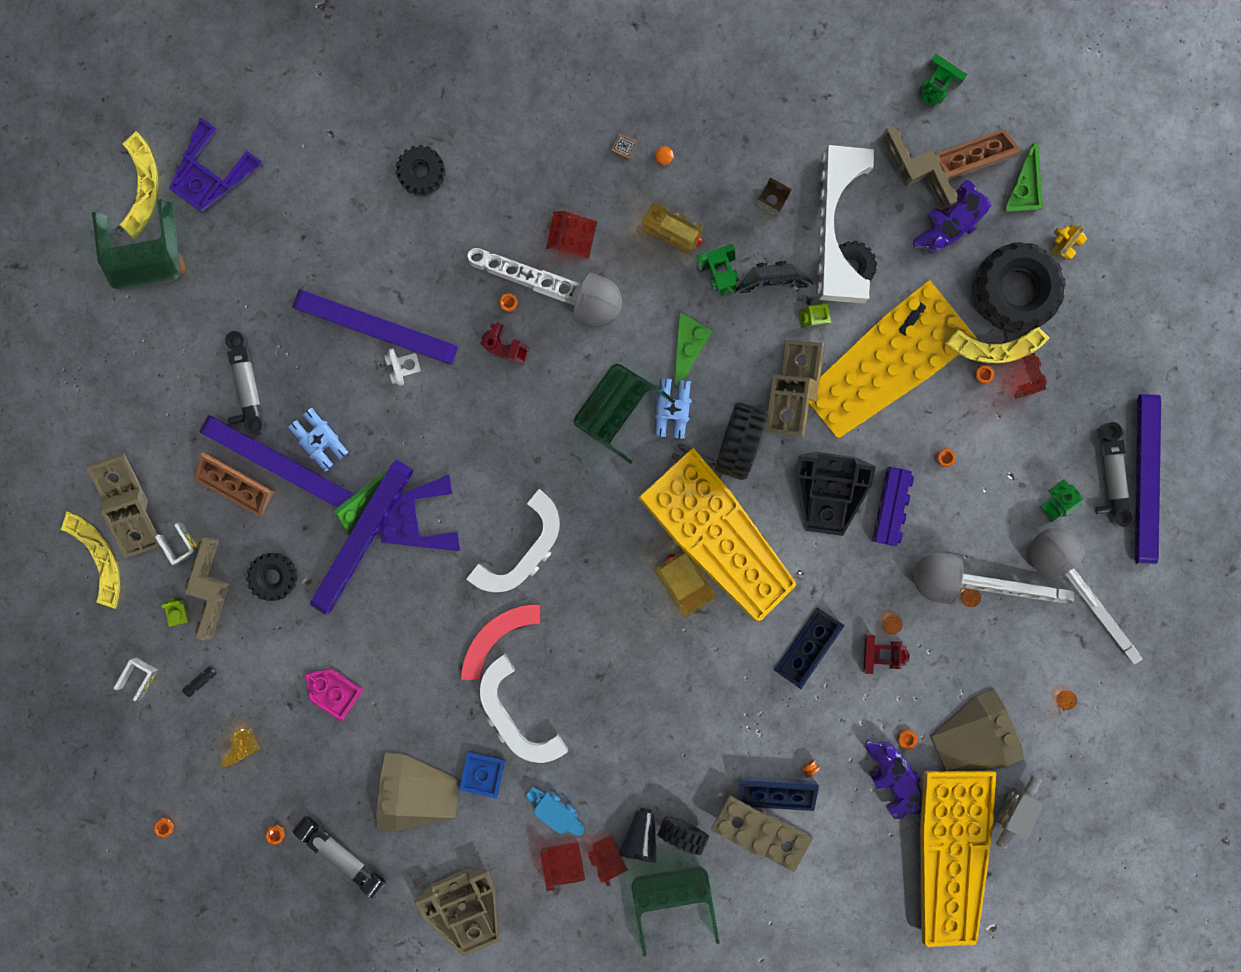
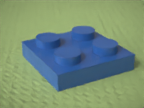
[459,752,505,798]

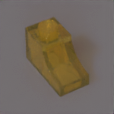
[221,727,262,768]

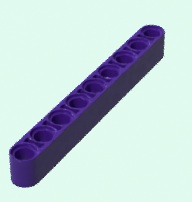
[292,289,458,365]
[1134,394,1161,565]
[199,415,354,508]
[310,460,414,616]

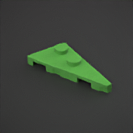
[1004,142,1043,212]
[674,313,713,389]
[333,471,387,537]

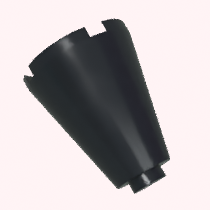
[619,808,657,863]

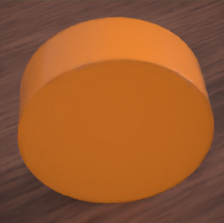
[897,729,917,749]

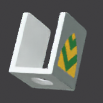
[155,523,198,565]
[113,658,159,702]

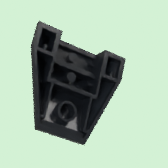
[735,261,813,294]
[796,452,876,536]

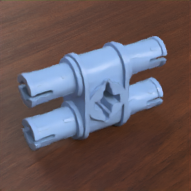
[653,378,692,439]
[288,408,349,472]

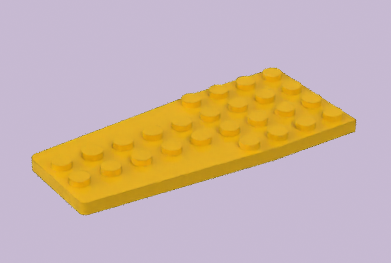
[809,280,977,438]
[638,448,796,622]
[920,771,996,947]

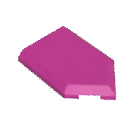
[304,669,363,722]

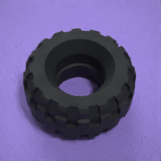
[973,242,1066,333]

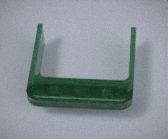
[92,199,181,290]
[574,364,676,464]
[631,866,720,957]

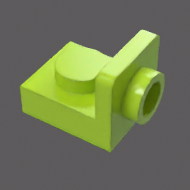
[799,304,831,328]
[161,597,189,627]

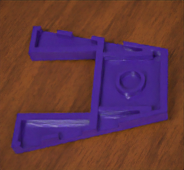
[169,118,263,213]
[380,475,461,551]

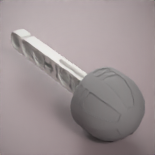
[468,248,622,327]
[1030,528,1143,664]
[914,552,1074,604]

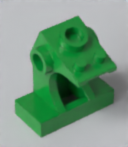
[918,54,968,107]
[696,244,739,296]
[1040,479,1083,522]

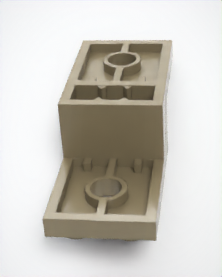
[881,125,958,211]
[765,340,824,437]
[86,453,161,558]
[185,538,230,640]
[711,795,813,873]

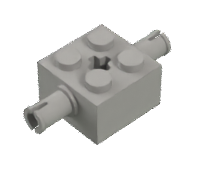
[995,775,1044,850]

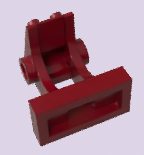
[480,322,529,365]
[863,634,910,674]

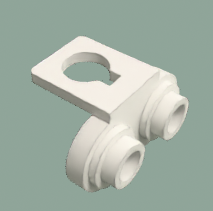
[384,348,421,386]

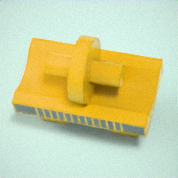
[1051,225,1087,260]

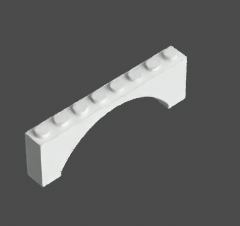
[816,145,874,303]

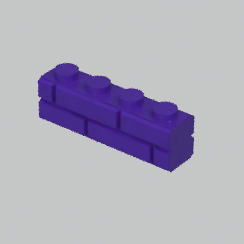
[872,466,914,547]

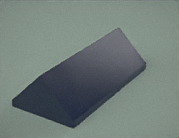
[774,607,845,689]
[738,776,819,811]

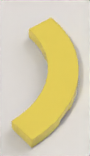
[119,131,158,239]
[944,327,1050,363]
[60,511,120,609]

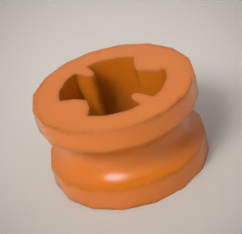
[801,760,820,778]

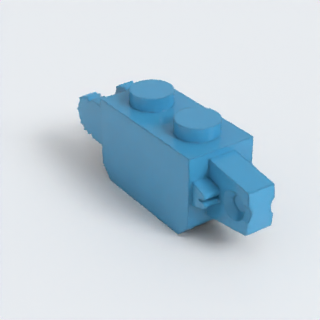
[525,787,584,836]

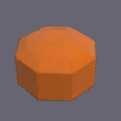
[655,146,673,166]
[499,293,518,312]
[974,365,994,384]
[936,448,956,467]
[153,818,174,838]
[265,825,286,845]

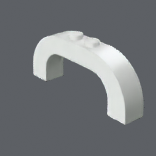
[467,489,560,592]
[480,654,568,763]

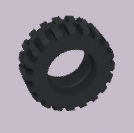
[715,402,767,480]

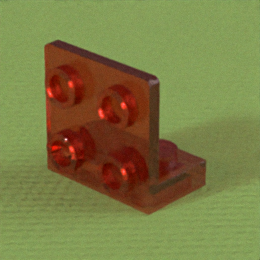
[546,211,597,258]
[1013,352,1047,399]
[588,835,628,887]
[540,842,585,891]

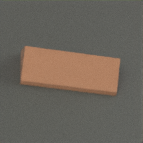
[937,129,1020,180]
[194,453,275,517]

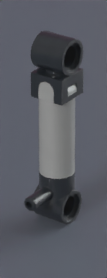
[225,331,266,435]
[1095,422,1134,527]
[292,816,387,899]

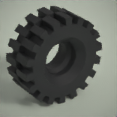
[396,145,445,196]
[839,241,877,281]
[246,553,298,601]
[657,816,709,855]

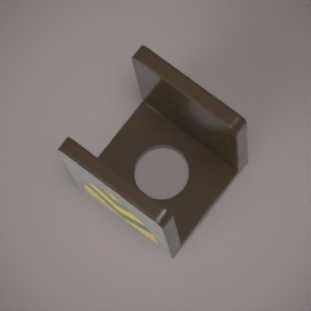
[755,177,792,218]

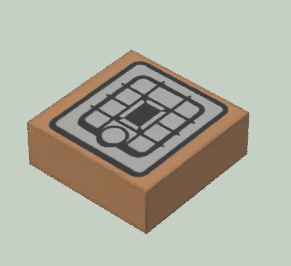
[612,133,637,160]

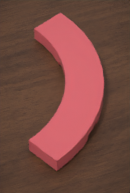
[461,604,540,680]

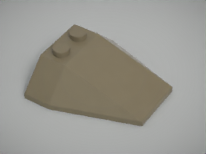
[931,688,1024,771]
[376,752,460,831]
[415,868,499,956]

